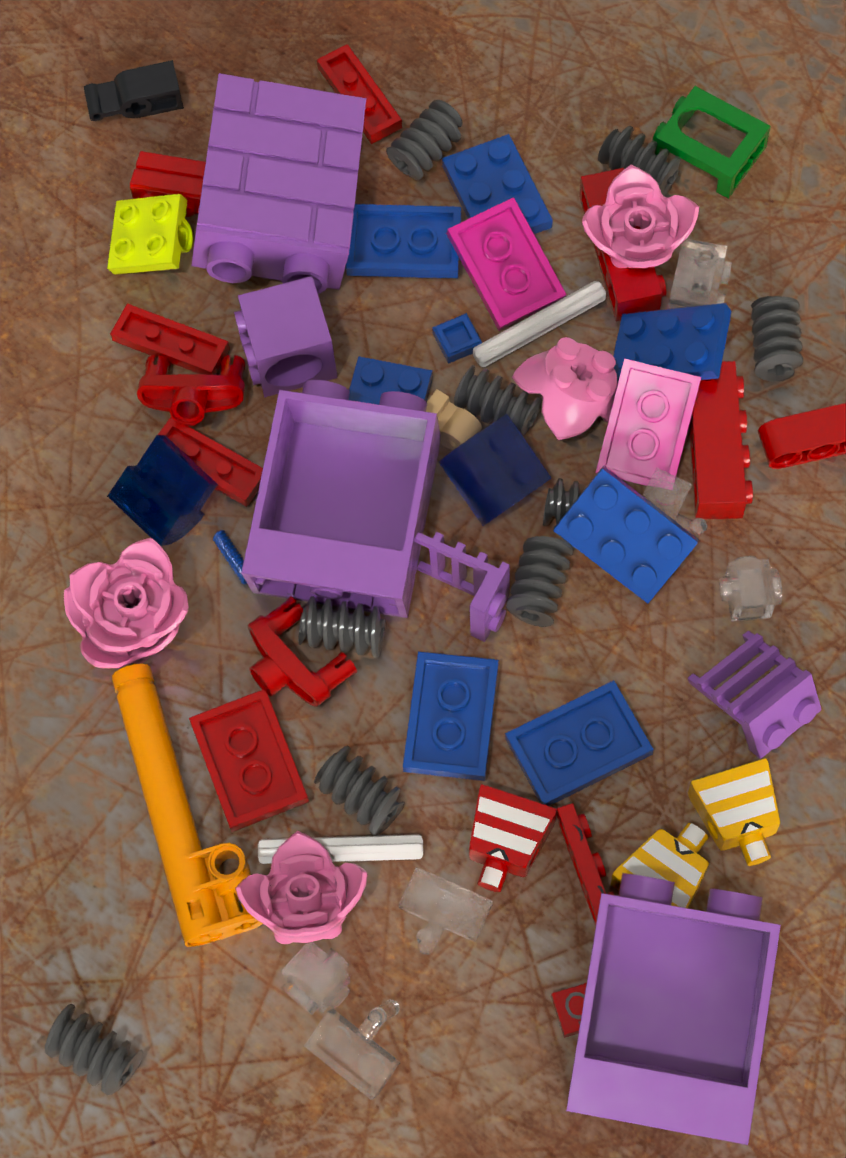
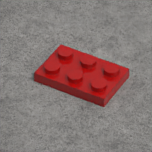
[189,689,309,832]

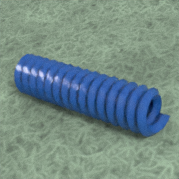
[213,530,247,584]

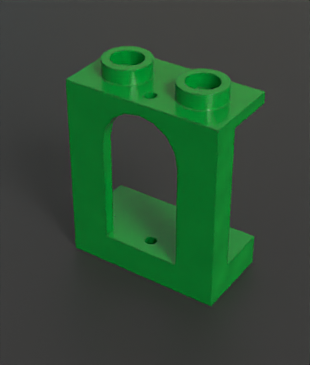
[652,86,771,199]

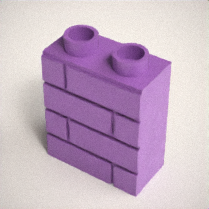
[191,73,366,294]
[241,380,441,618]
[566,873,781,1145]

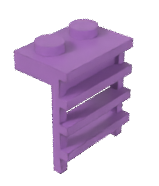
[414,532,510,642]
[688,630,822,759]

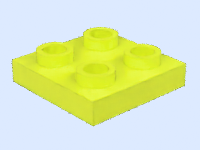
[107,194,193,275]

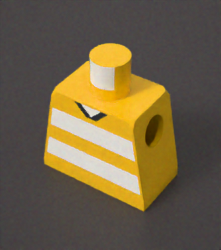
[688,758,780,866]
[610,823,709,909]

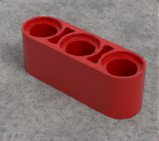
[757,403,846,469]

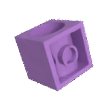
[234,276,338,397]

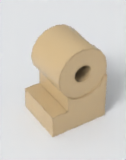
[426,389,482,454]

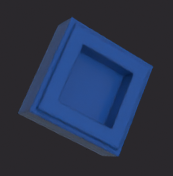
[432,313,482,364]

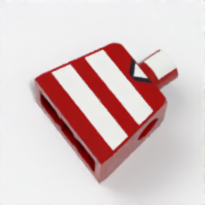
[469,784,557,892]

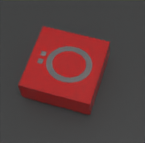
[551,983,587,1038]

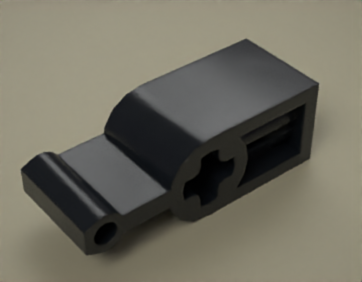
[84,60,184,121]

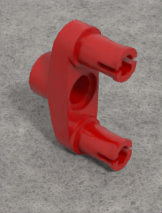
[137,355,246,426]
[247,596,357,707]

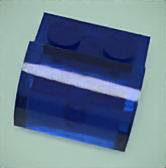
[439,414,552,526]
[107,435,218,546]

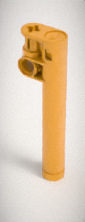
[111,664,263,947]

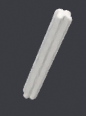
[473,281,606,367]
[258,834,423,864]

